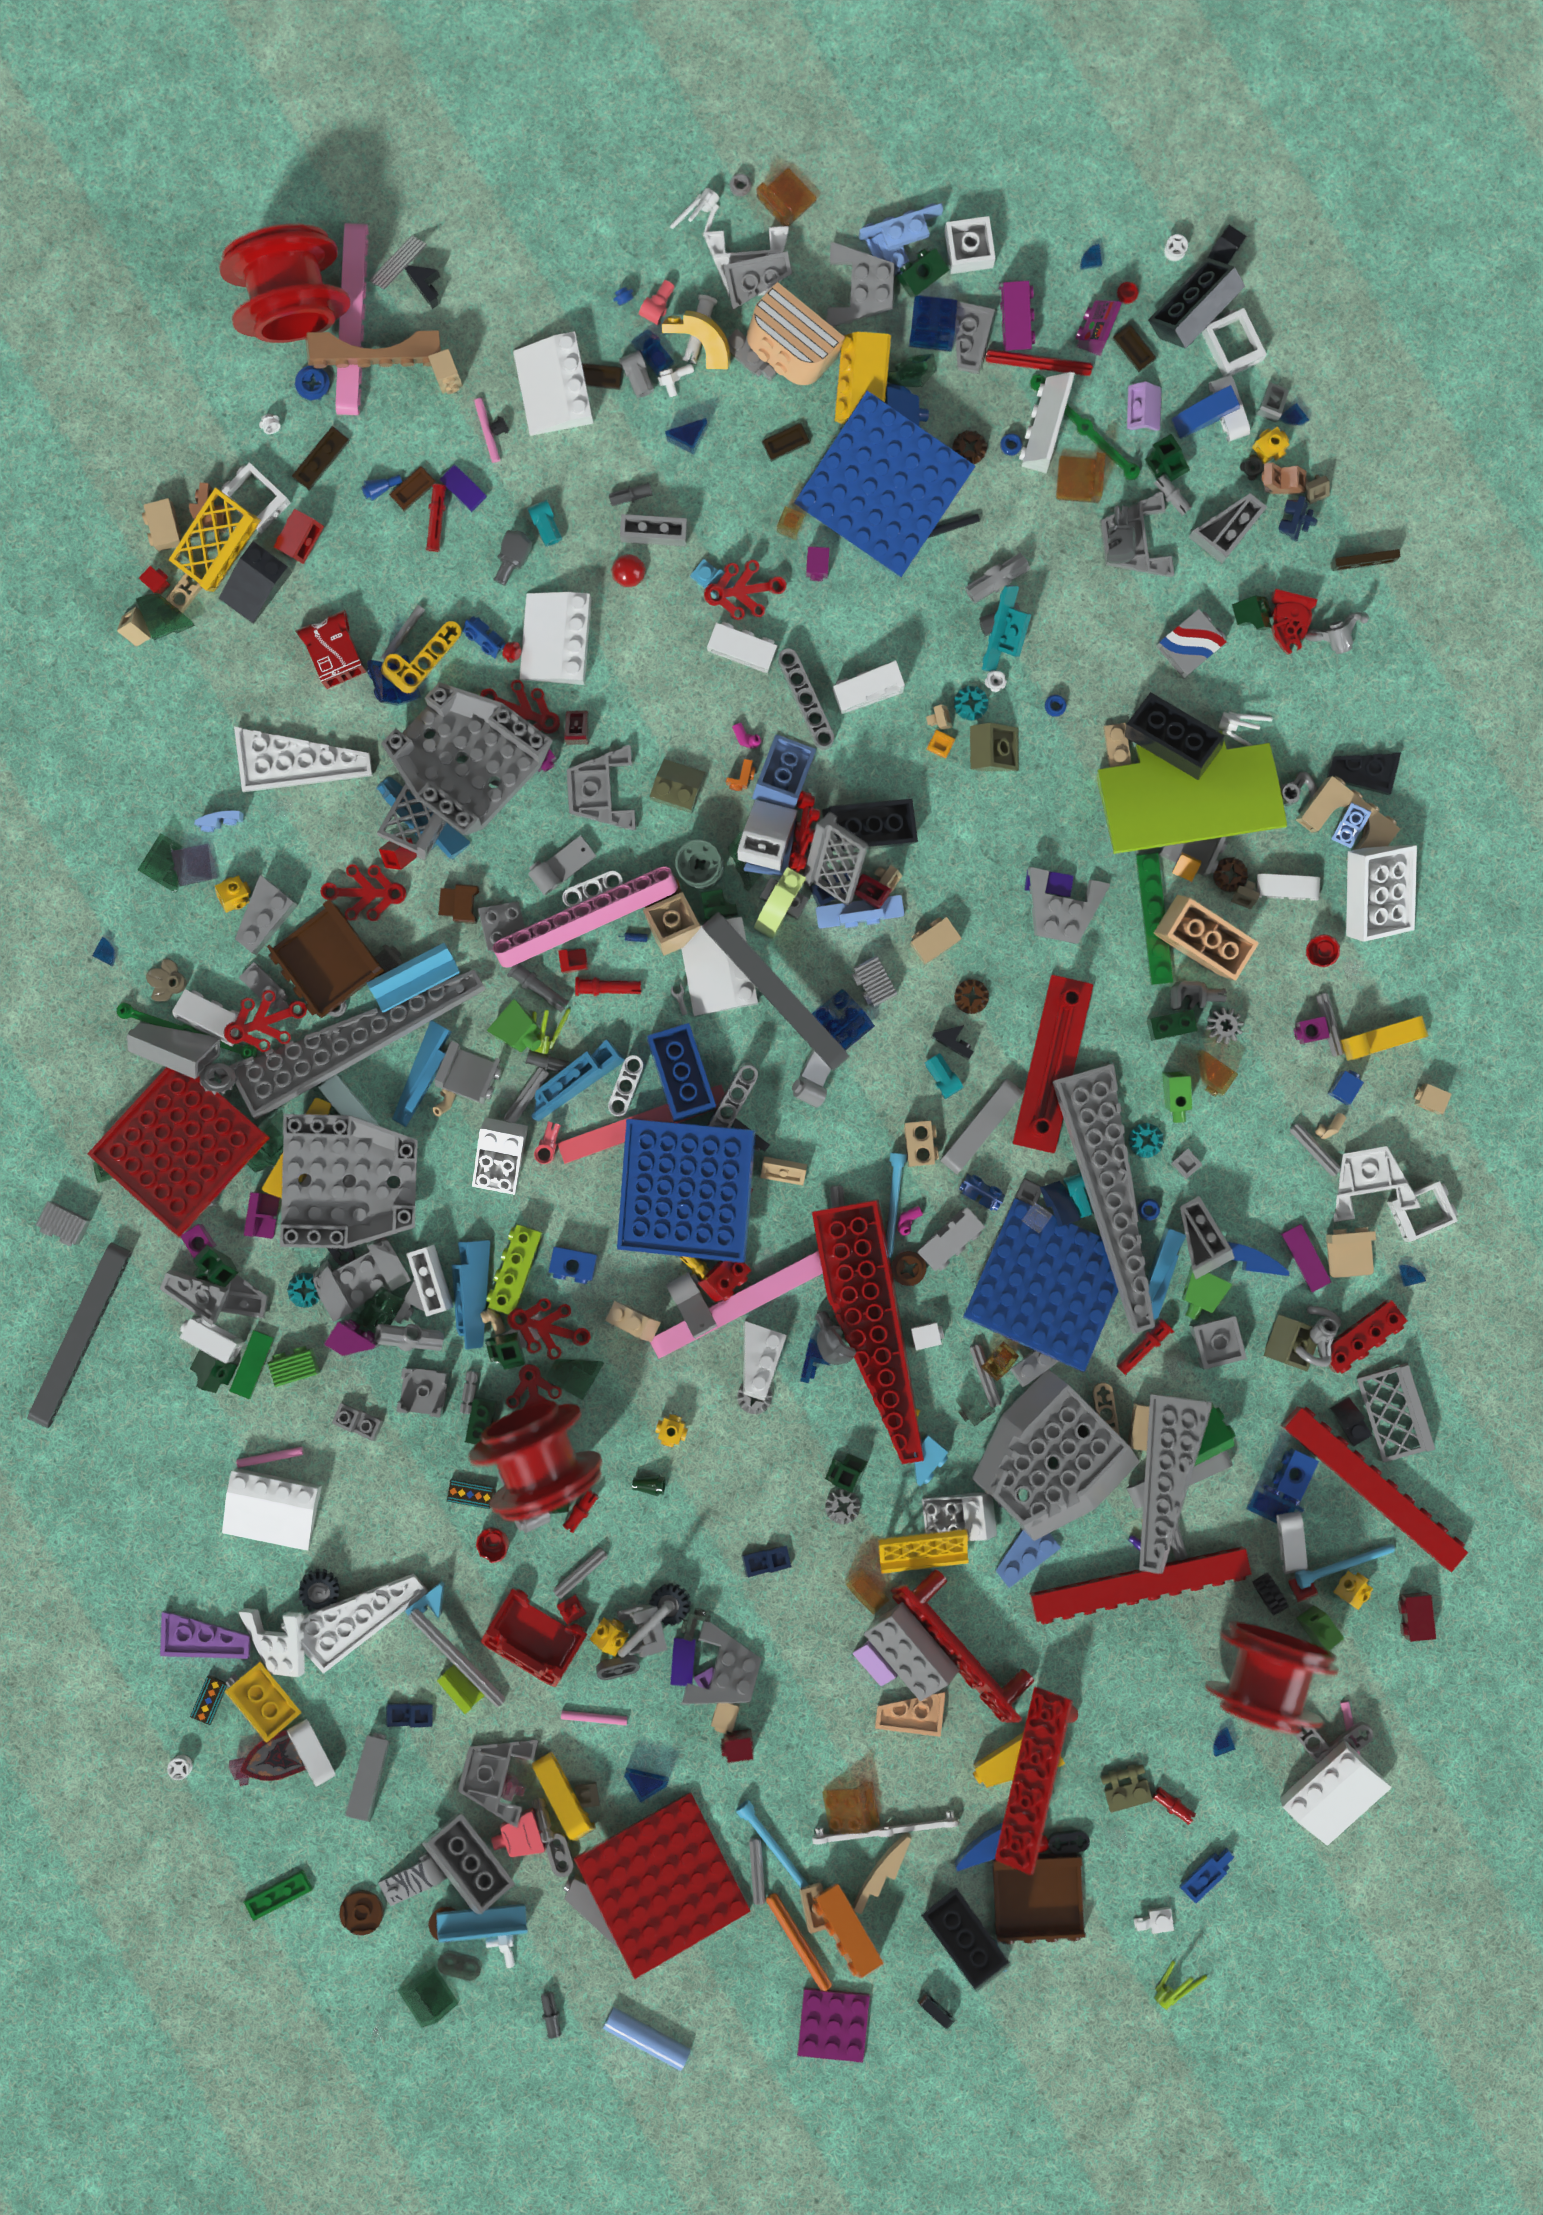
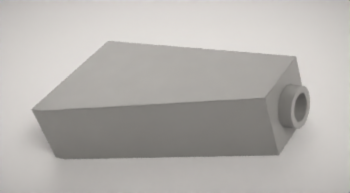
[126,1023,220,1079]
[345,1733,390,1822]
[563,1873,618,1948]

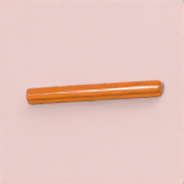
[766,1893,832,1991]

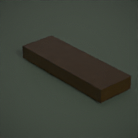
[292,426,350,491]
[1331,549,1401,571]

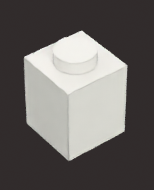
[910,1322,944,1350]

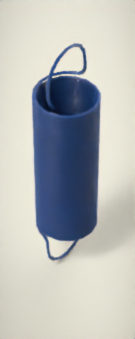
[618,933,654,942]

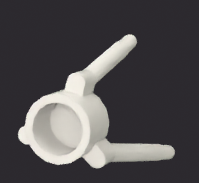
[670,188,719,236]
[1218,711,1272,746]

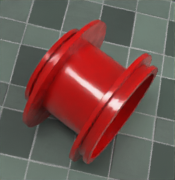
[219,224,351,343]
[468,1401,603,1521]
[1204,1621,1339,1734]

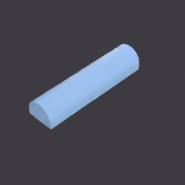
[603,2007,691,2071]

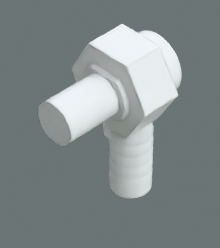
[658,364,694,397]
[486,1935,515,1968]

